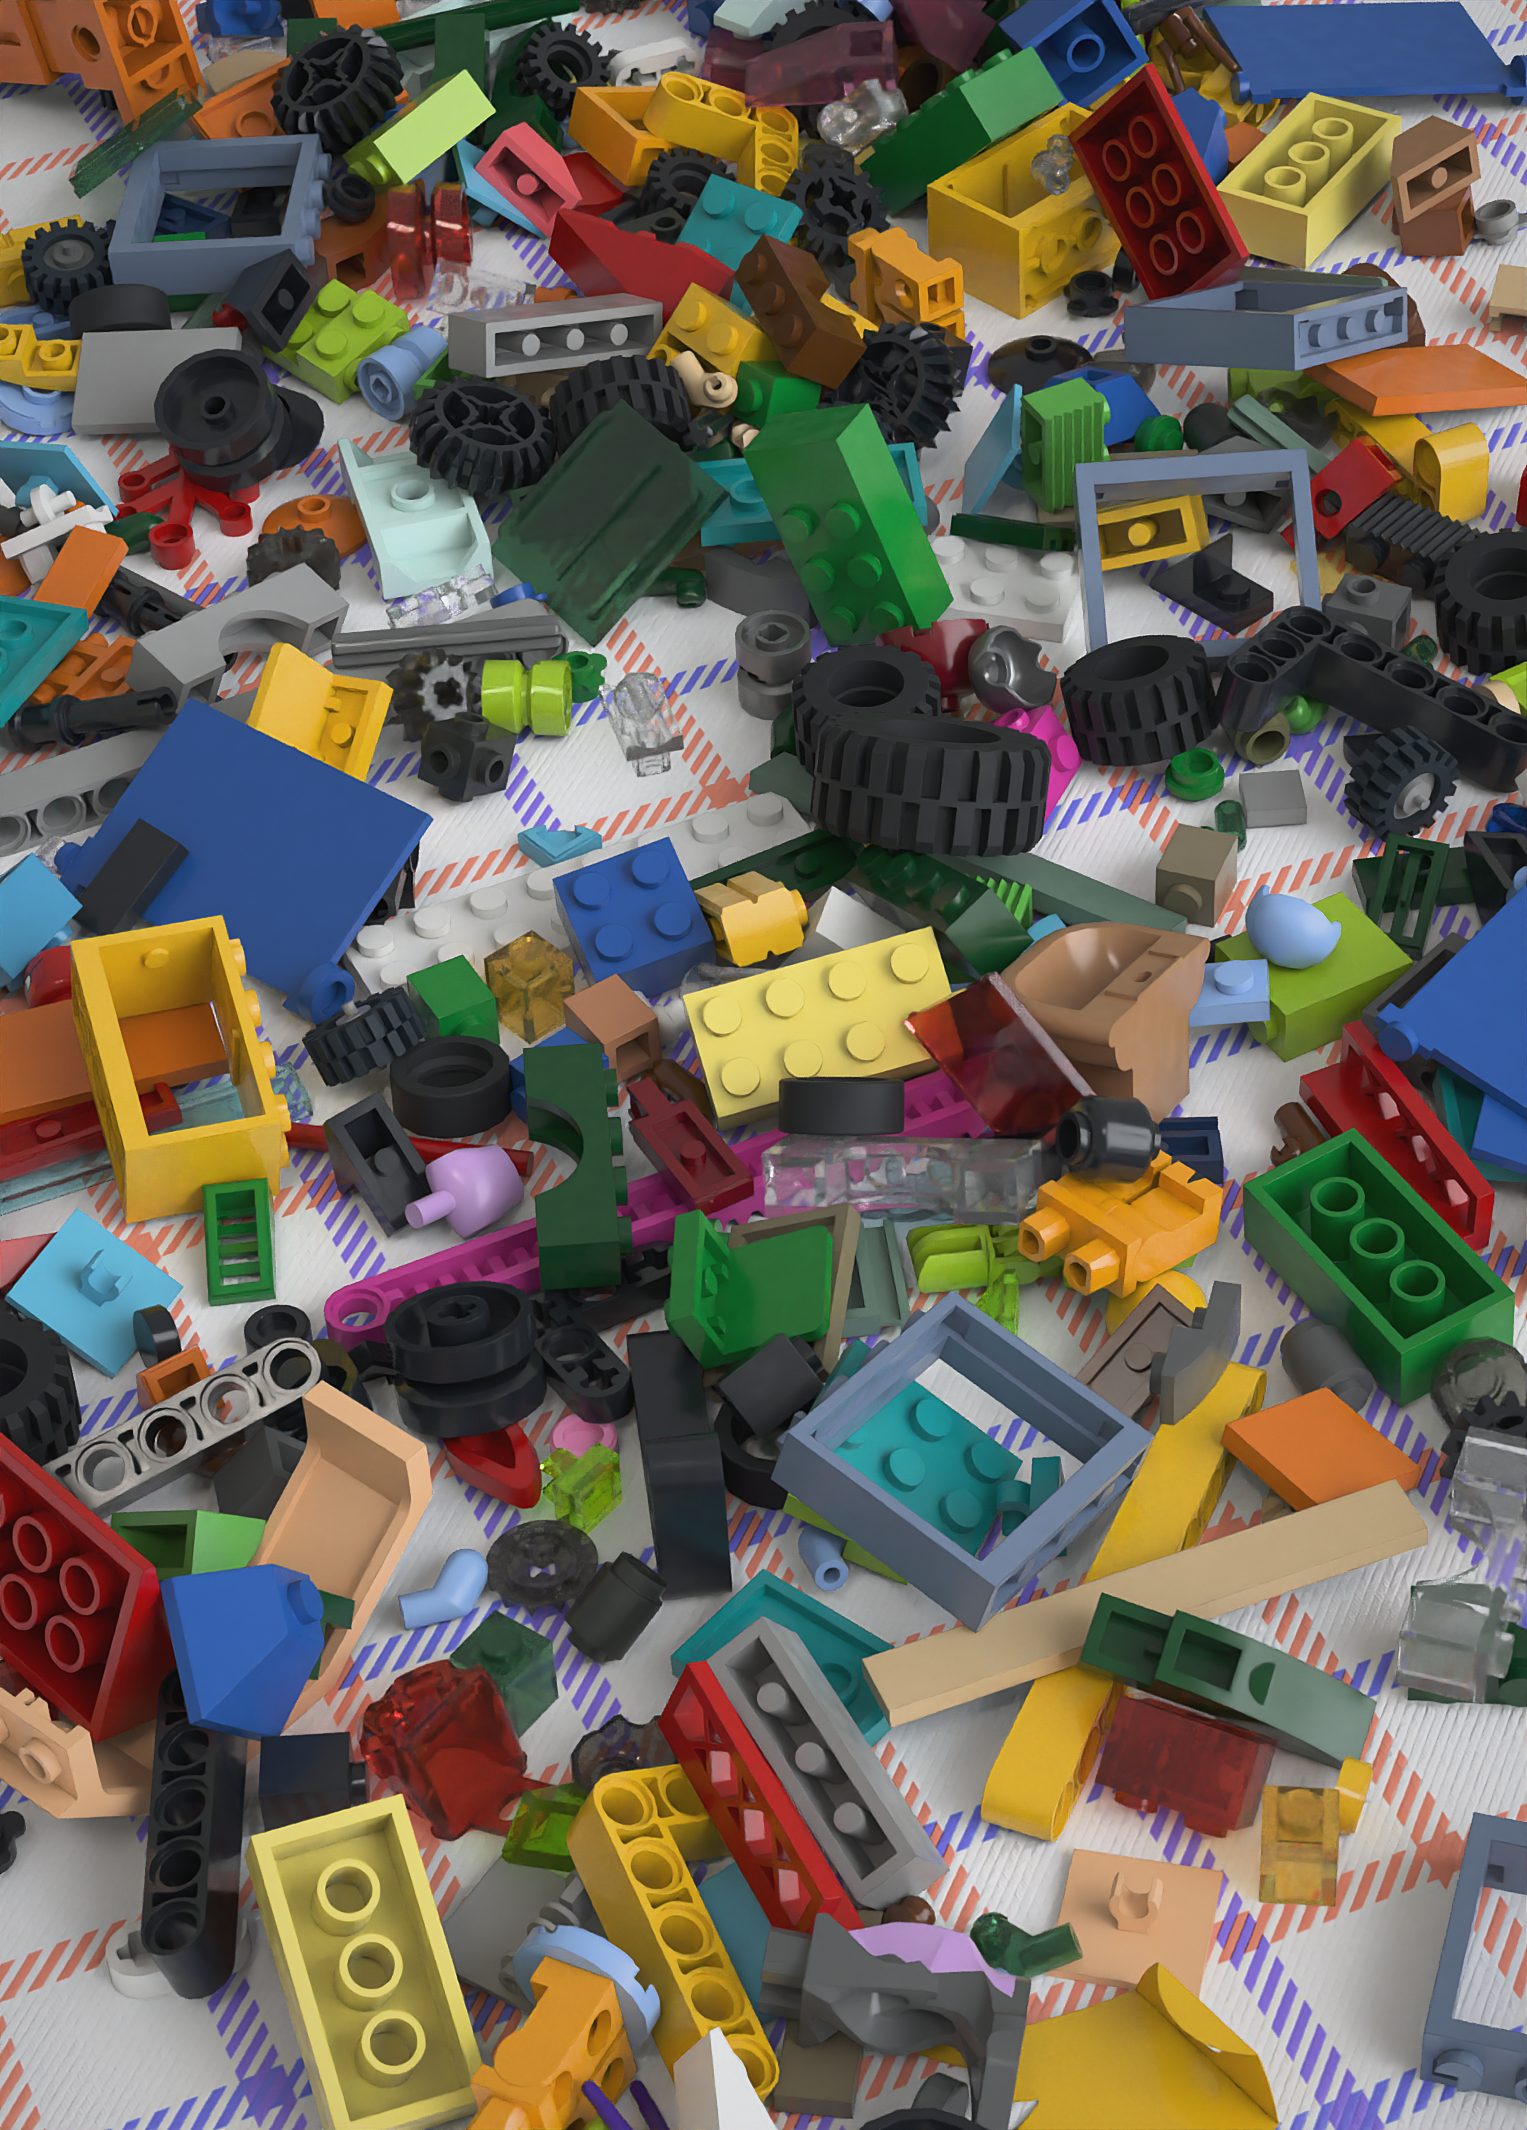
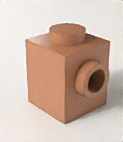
[563,974,662,1084]

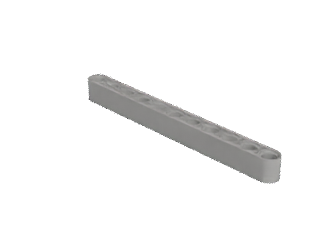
[0,598,569,857]

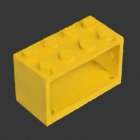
[927,102,1121,320]
[70,915,291,1224]

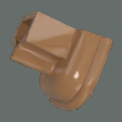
[991,921,1211,1124]

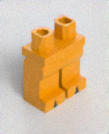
[847,226,965,341]
[1017,1150,1223,1299]
[466,1956,637,2130]

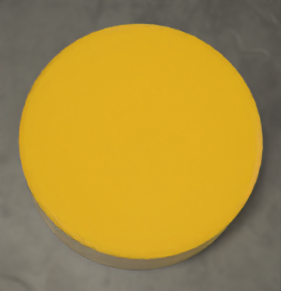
[1324,1756,1374,1836]

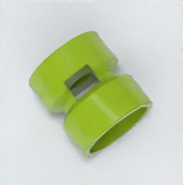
[481,660,572,736]

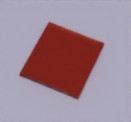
[903,971,1097,1132]

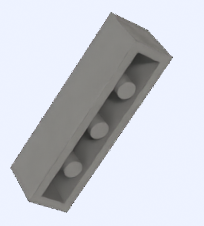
[448,293,663,378]
[706,1616,950,1913]

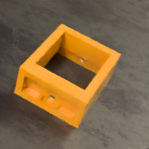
[567,86,717,186]

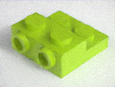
[262,278,410,405]

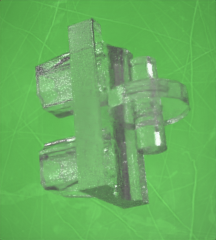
[817,79,909,163]
[598,672,684,777]

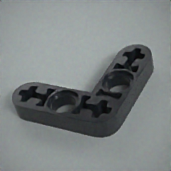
[527,1241,674,1424]

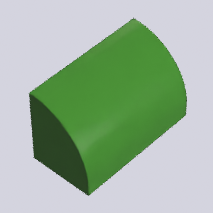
[110,1510,266,1580]

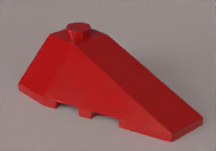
[548,208,735,331]

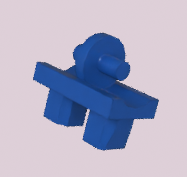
[195,0,284,39]

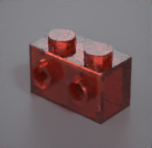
[1094,1692,1278,1838]

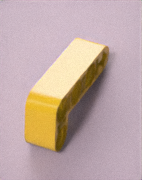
[1324,398,1489,523]

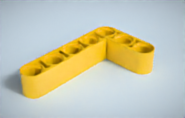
[643,71,798,248]
[565,1764,783,2103]

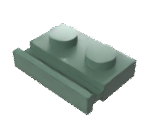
[842,1218,911,1338]

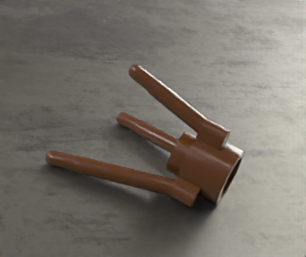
[1156,6,1238,95]

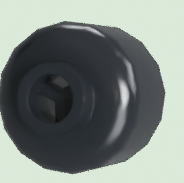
[1055,1095,1161,1184]

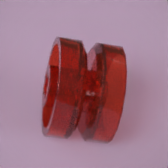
[388,181,474,300]

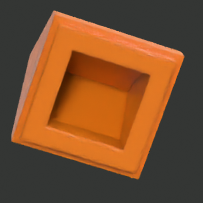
[136,1345,226,1411]

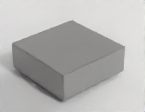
[1239,770,1307,828]

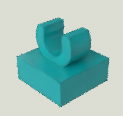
[997,1456,1067,1557]

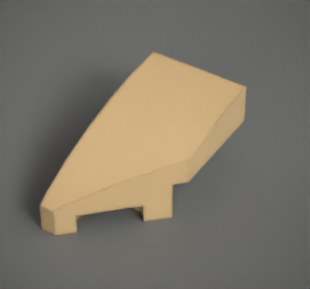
[202,49,287,95]

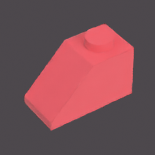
[474,122,582,238]

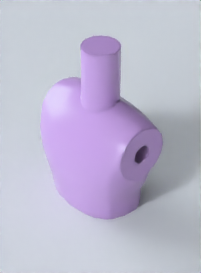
[405,1144,524,1240]

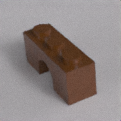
[733,233,867,390]

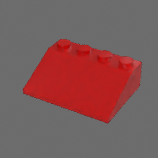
[1067,63,1250,301]
[0,1432,177,1743]

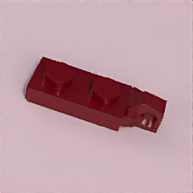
[626,1077,755,1216]

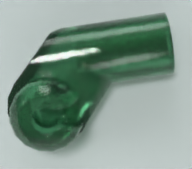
[969,1912,1083,1979]

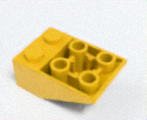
[646,282,781,428]

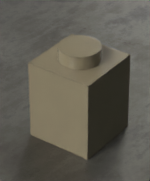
[1155,823,1238,928]

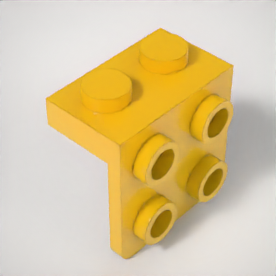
[245,642,394,782]

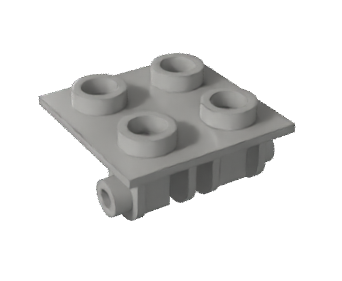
[442,1849,609,2015]

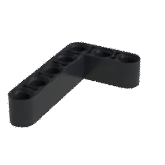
[1212,606,1527,793]
[626,1330,732,1600]

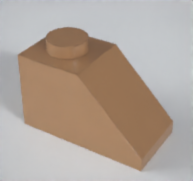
[1390,115,1481,224]

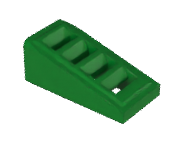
[202,1178,276,1307]

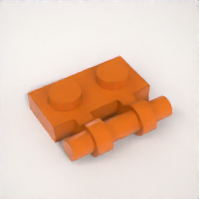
[26,632,137,705]

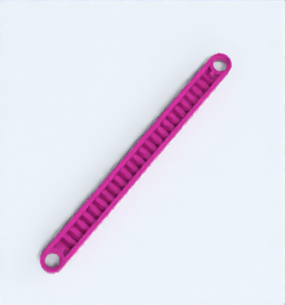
[323,1046,1045,1352]

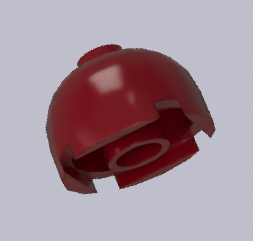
[875,619,990,714]

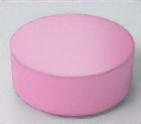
[549,1414,619,1479]

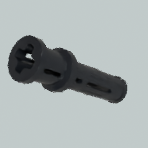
[93,569,238,673]
[8,686,178,753]

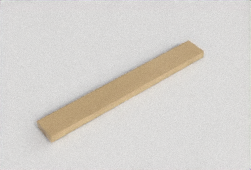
[862,1479,1428,1728]

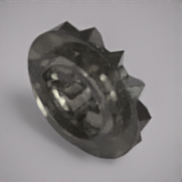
[486,1520,598,1616]

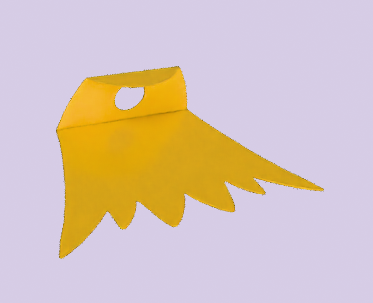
[915,1962,1279,2130]

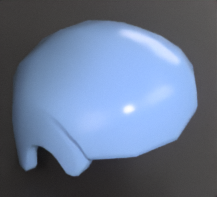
[1245,885,1341,970]

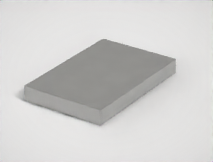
[71,327,242,435]

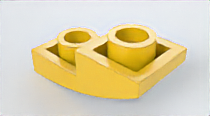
[0,324,82,392]

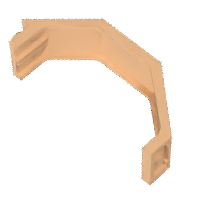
[0,1380,433,1819]

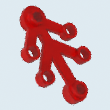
[113,446,260,570]

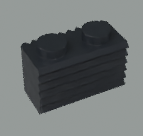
[1345,490,1480,602]

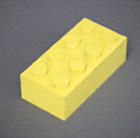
[1216,92,1402,269]
[683,926,968,1132]
[244,1794,483,2130]

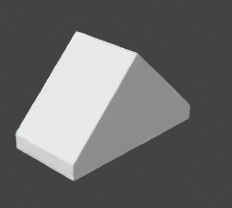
[774,886,906,970]

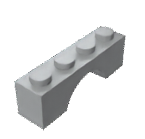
[125,562,350,715]

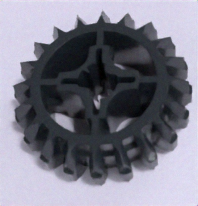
[270,23,404,152]
[820,321,964,462]
[409,374,558,500]

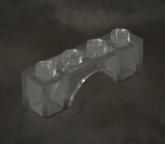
[761,1134,1043,1226]
[1395,1426,1527,1705]

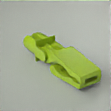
[906,1206,1197,1300]

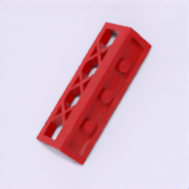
[1299,1020,1495,1251]
[657,1660,866,1934]

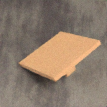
[1046,1848,1223,1999]

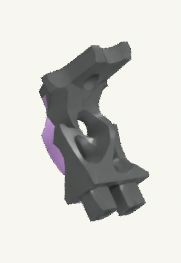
[758,1913,1032,2130]

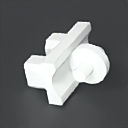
[0,484,114,584]

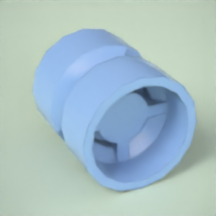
[357,326,448,420]

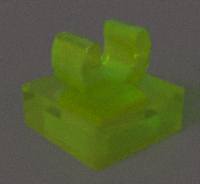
[540,1442,623,1543]

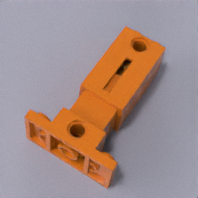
[0,0,208,137]

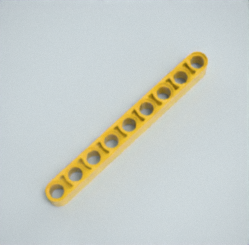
[980,1361,1267,1843]

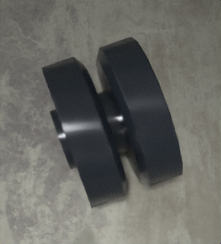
[154,349,293,492]
[383,1281,547,1438]

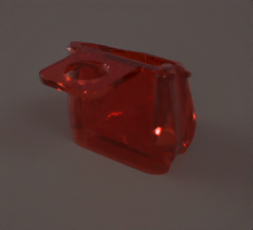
[356,1659,563,1841]

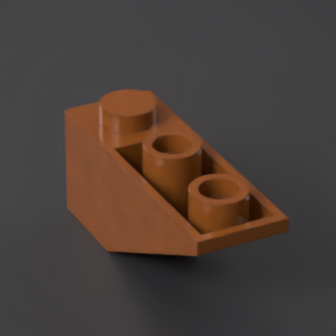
[307,178,429,292]
[1392,184,1477,256]

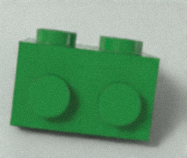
[664,1209,833,1369]

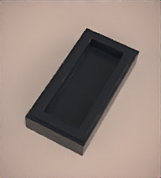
[71,818,189,937]

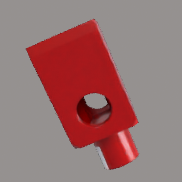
[1278,436,1406,550]

